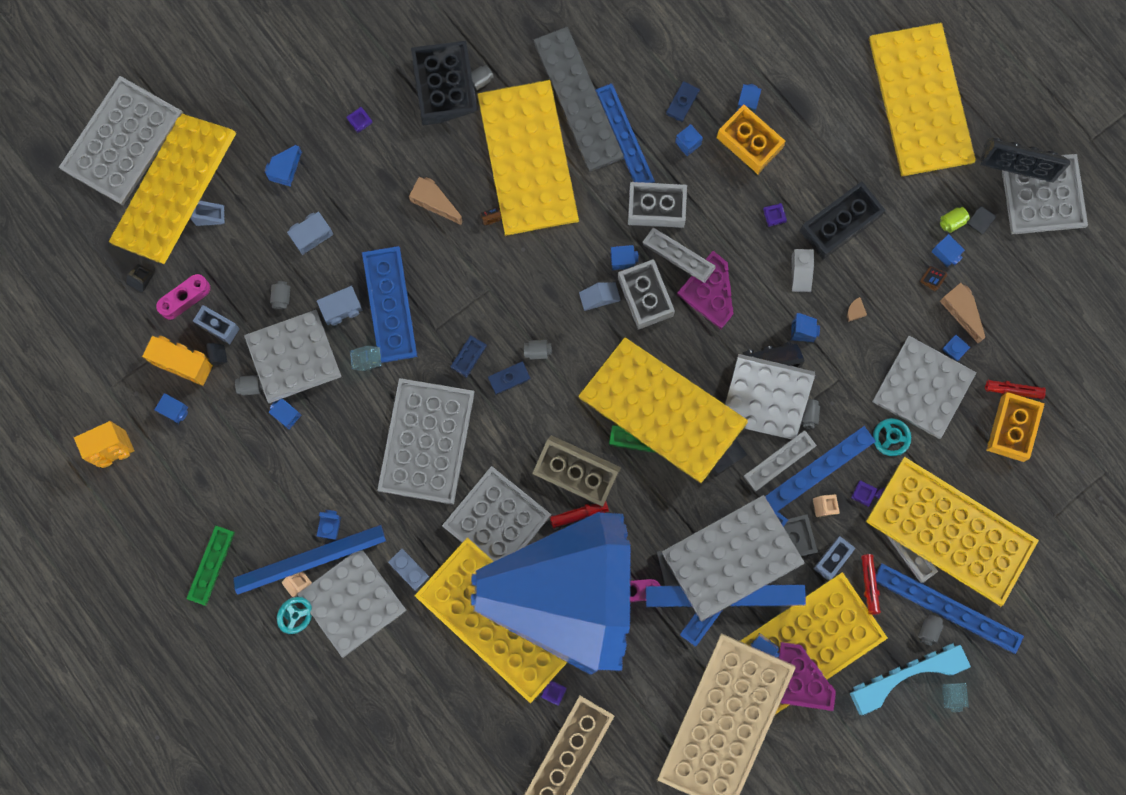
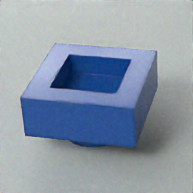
[942,335,970,362]

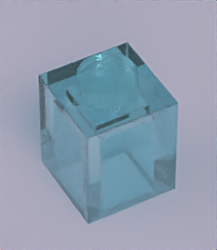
[350,346,382,371]
[942,683,969,712]

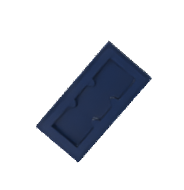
[666,81,700,123]
[451,335,487,378]
[488,361,531,395]

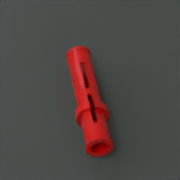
[985,379,1046,400]
[550,501,609,529]
[861,554,881,615]

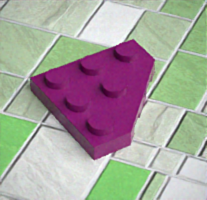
[677,251,734,330]
[778,642,836,711]

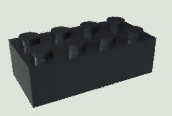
[800,181,885,260]

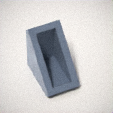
[190,200,224,226]
[579,282,621,311]

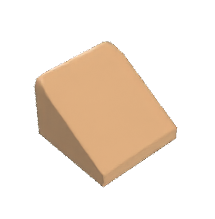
[813,494,840,517]
[282,571,312,597]

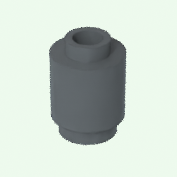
[471,65,493,91]
[270,281,291,309]
[524,340,552,359]
[235,375,263,396]
[801,399,820,429]
[918,615,944,646]

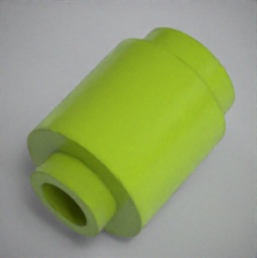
[940,207,970,233]

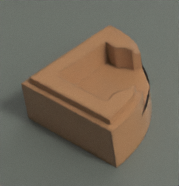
[847,297,867,322]

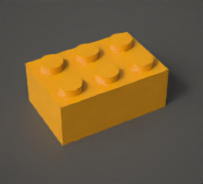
[717,105,785,174]
[142,336,213,386]
[986,392,1044,462]
[74,421,134,468]

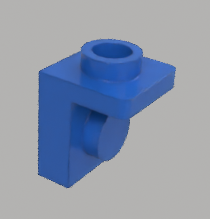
[317,510,341,540]

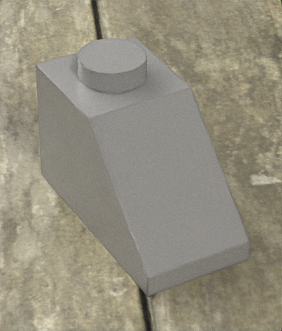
[792,249,814,292]

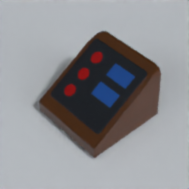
[480,208,502,226]
[920,266,948,292]

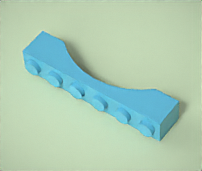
[850,643,971,715]

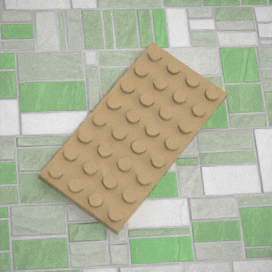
[657,633,796,795]

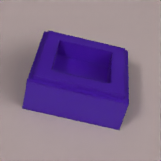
[346,107,373,133]
[763,203,787,227]
[851,480,877,507]
[541,680,567,706]

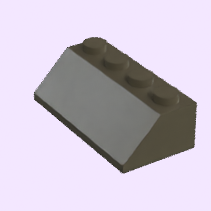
[532,435,621,506]

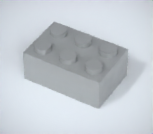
[628,182,687,228]
[618,259,675,330]

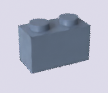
[287,211,334,255]
[317,286,363,325]
[193,305,240,345]
[813,536,855,581]
[388,549,430,592]

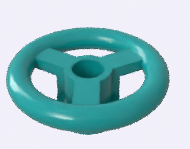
[873,418,911,456]
[277,597,312,634]

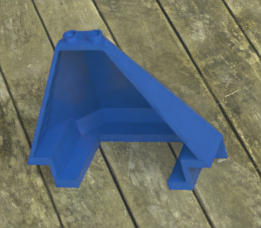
[471,512,630,675]

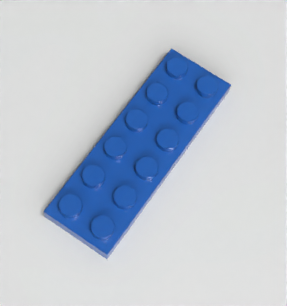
[362,246,417,363]

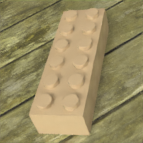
[525,696,614,795]

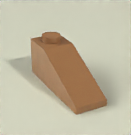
[409,177,463,225]
[940,283,985,343]

